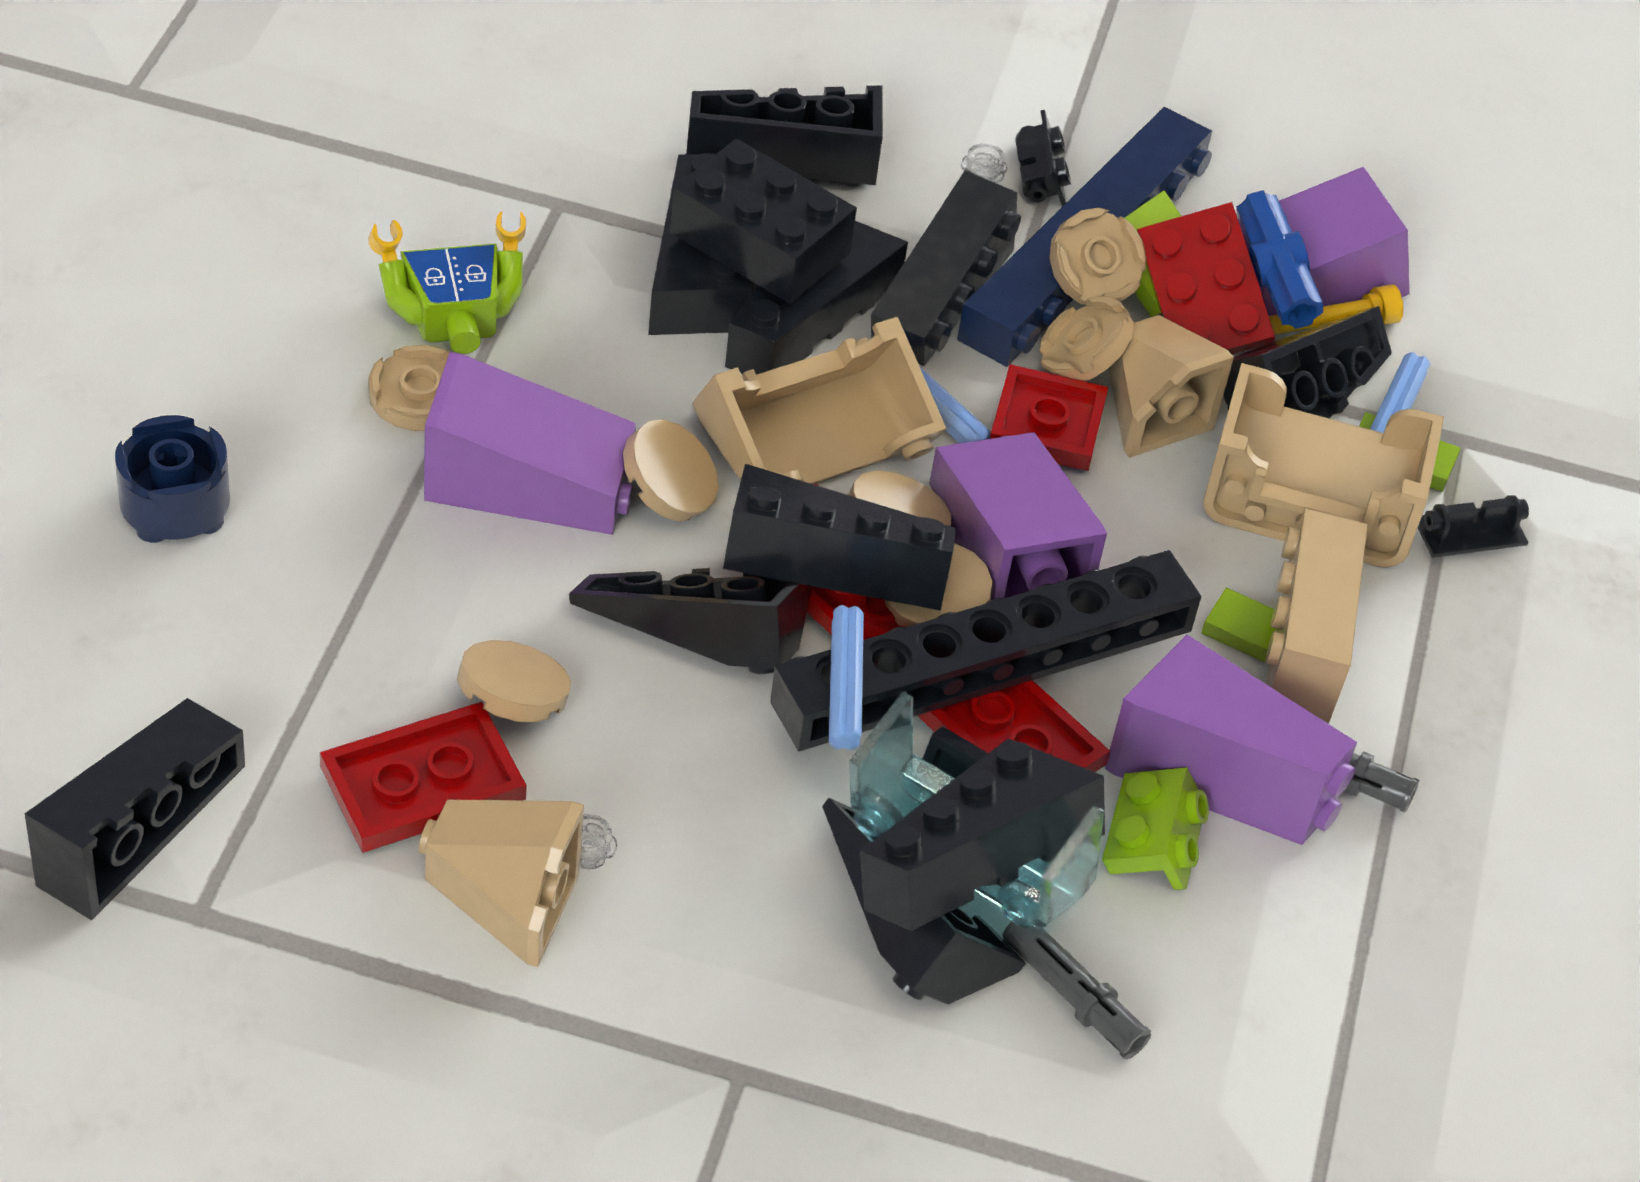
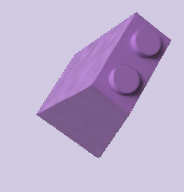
[1240,166,1410,316]
[424,352,636,535]
[929,432,1107,600]
[1105,634,1357,845]

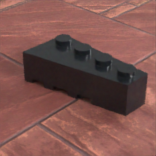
[24,698,245,921]

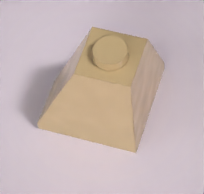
[1109,315,1234,458]
[419,800,584,967]

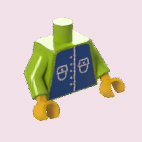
[368,211,526,354]

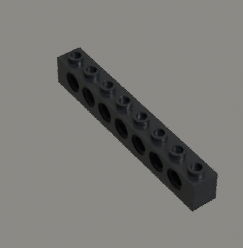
[770,550,1202,752]

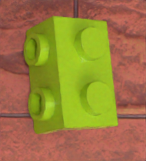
[1102,767,1209,890]

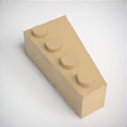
[1265,508,1368,724]

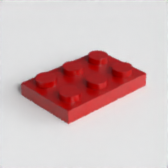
[1137,202,1275,355]
[320,701,527,853]

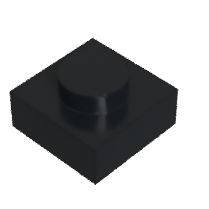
[914,726,988,793]

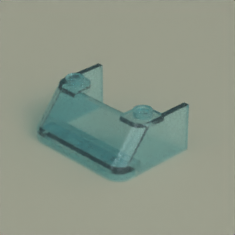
[849,692,1104,928]

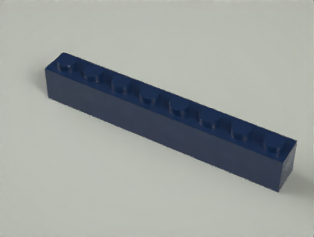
[957,107,1212,367]

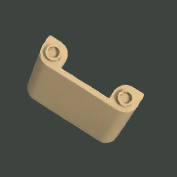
[692,317,947,484]
[1204,363,1444,567]

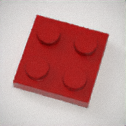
[990,364,1109,471]

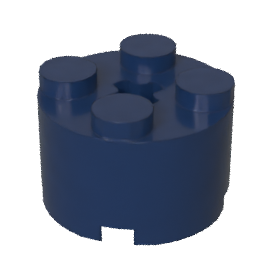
[115,415,230,543]

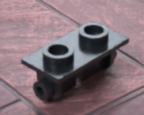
[1015,109,1071,206]
[1417,495,1529,558]

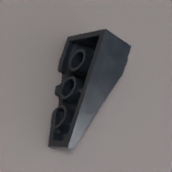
[1224,306,1392,419]
[569,568,812,674]
[822,798,1026,1004]

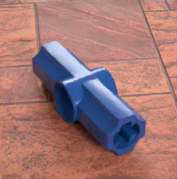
[1236,190,1323,329]

